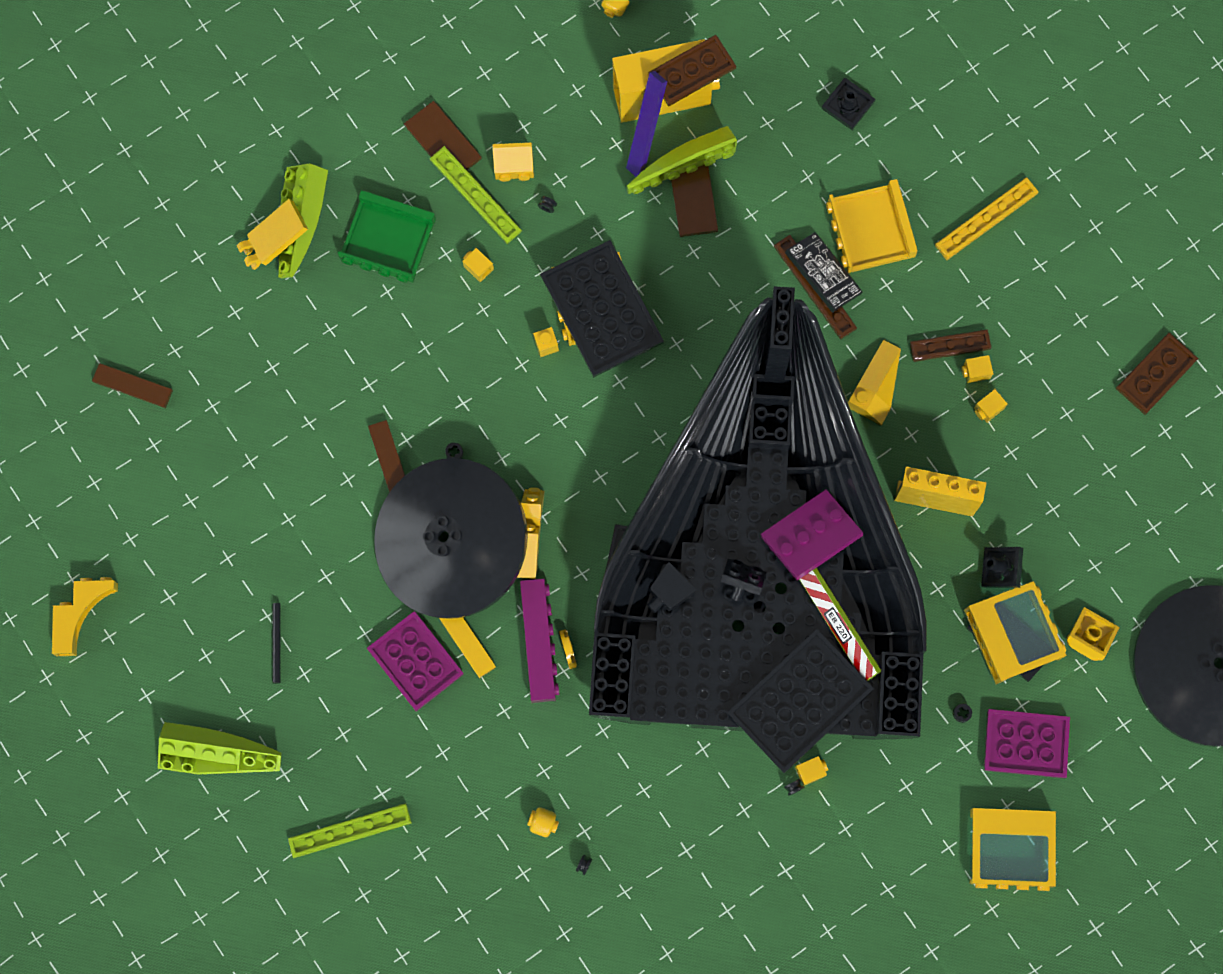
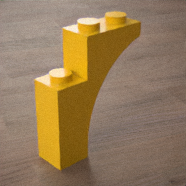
[517,488,545,579]
[52,577,118,656]

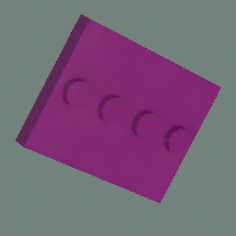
[761,490,863,581]
[367,611,464,712]
[984,709,1070,778]

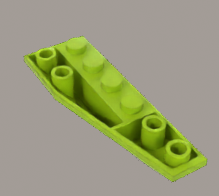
[627,126,737,194]
[278,163,328,278]
[158,722,282,774]

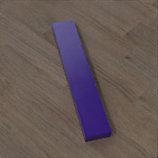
[626,71,667,177]

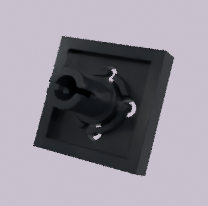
[821,78,876,130]
[981,547,1023,588]
[721,558,767,601]

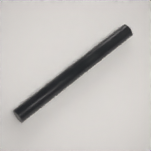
[272,603,281,684]

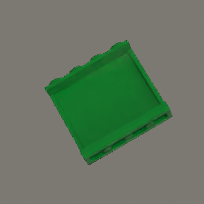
[338,190,436,283]

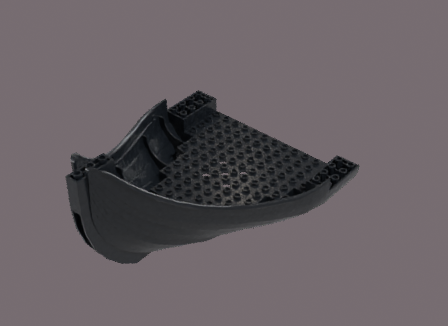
[589,286,927,740]

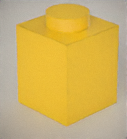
[463,248,494,282]
[533,327,559,357]
[961,355,993,383]
[974,389,1008,423]
[795,756,828,786]

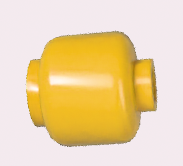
[601,0,629,18]
[527,807,559,837]

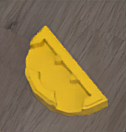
[559,629,577,669]

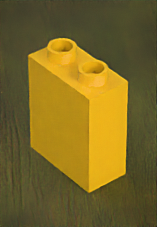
[612,39,720,123]

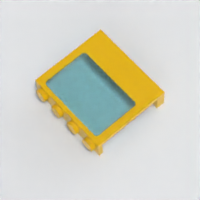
[964,581,1067,684]
[970,808,1056,891]

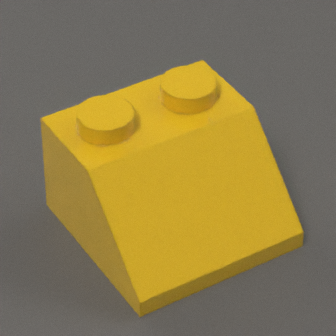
[493,143,534,182]

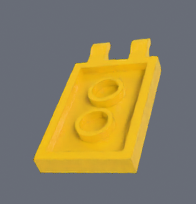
[237,199,308,270]

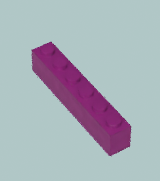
[520,579,559,703]

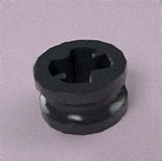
[538,196,557,213]
[445,443,463,459]
[953,704,972,723]
[784,779,805,796]
[576,855,592,875]

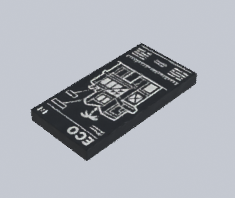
[785,232,863,313]

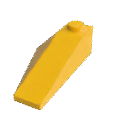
[848,340,901,425]

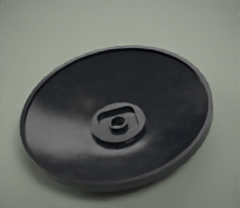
[374,458,528,619]
[1133,585,1223,747]

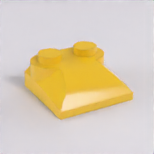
[1067,607,1120,661]

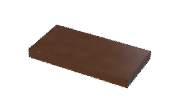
[648,35,736,107]
[404,101,482,170]
[671,164,718,237]
[1116,333,1199,415]

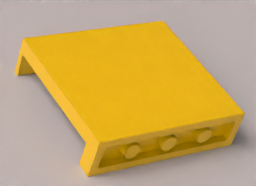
[826,179,918,273]
[894,467,986,517]

